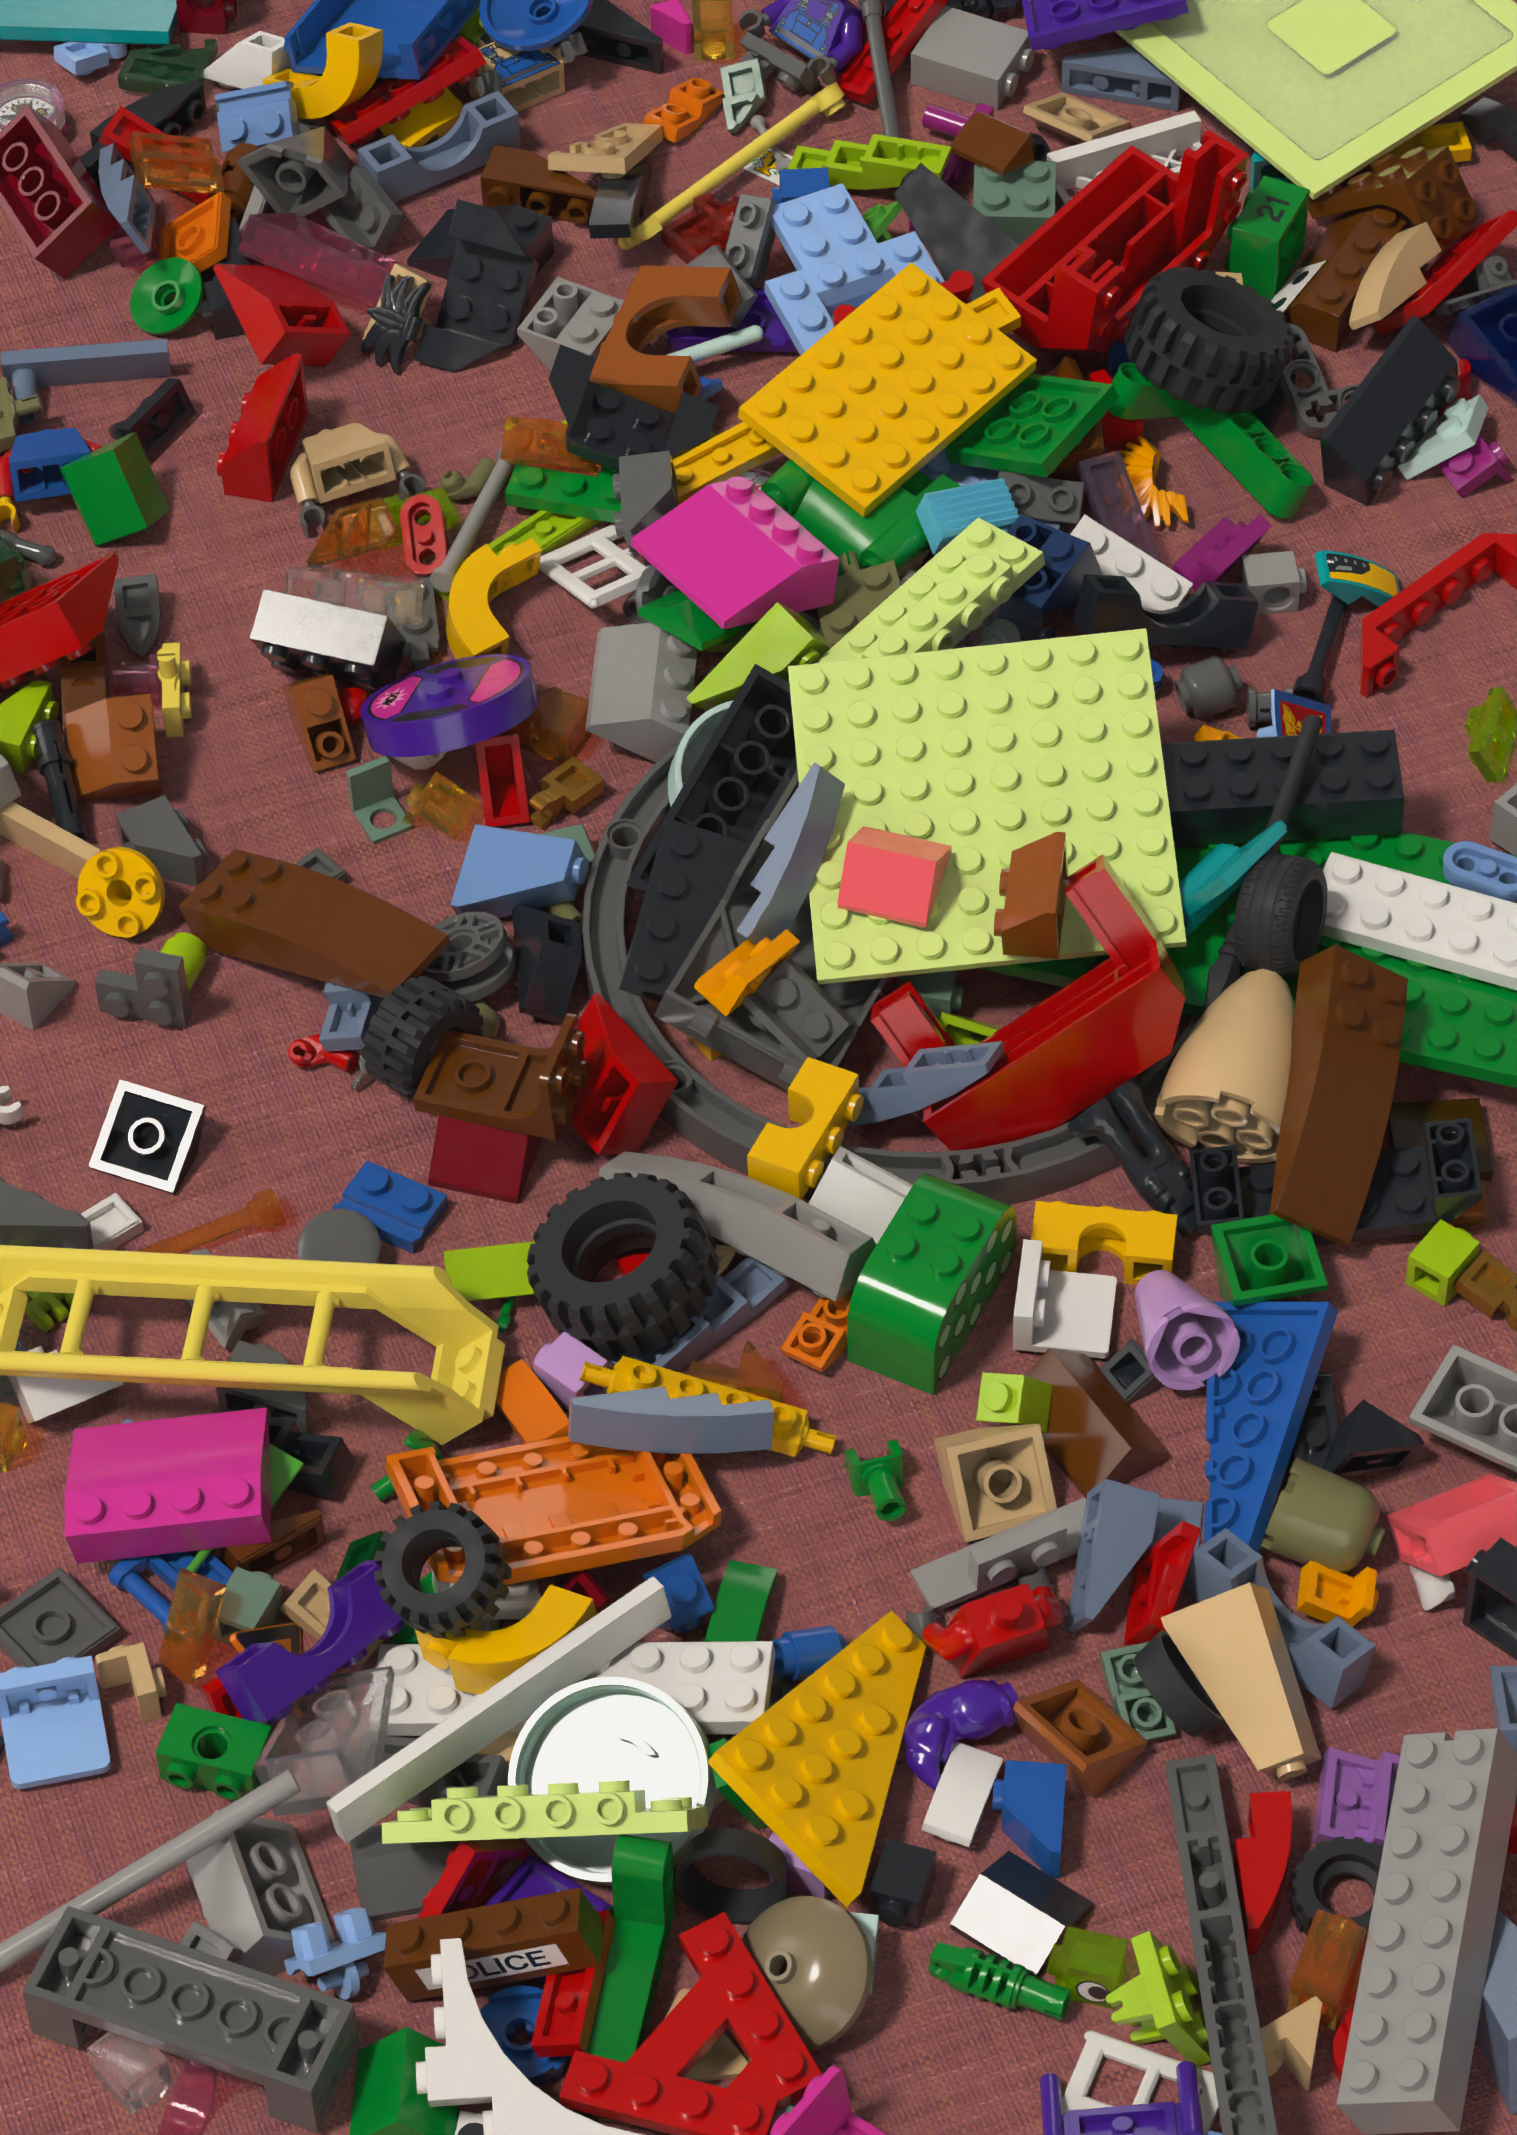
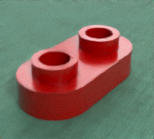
[400,494,449,578]

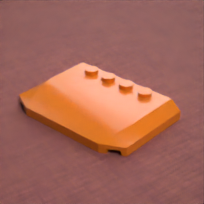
[386,1436,722,1585]

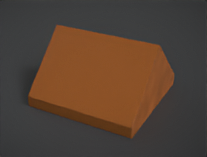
[1013,1679,1148,1799]

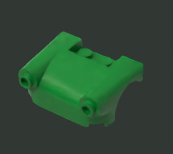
[761,459,960,585]

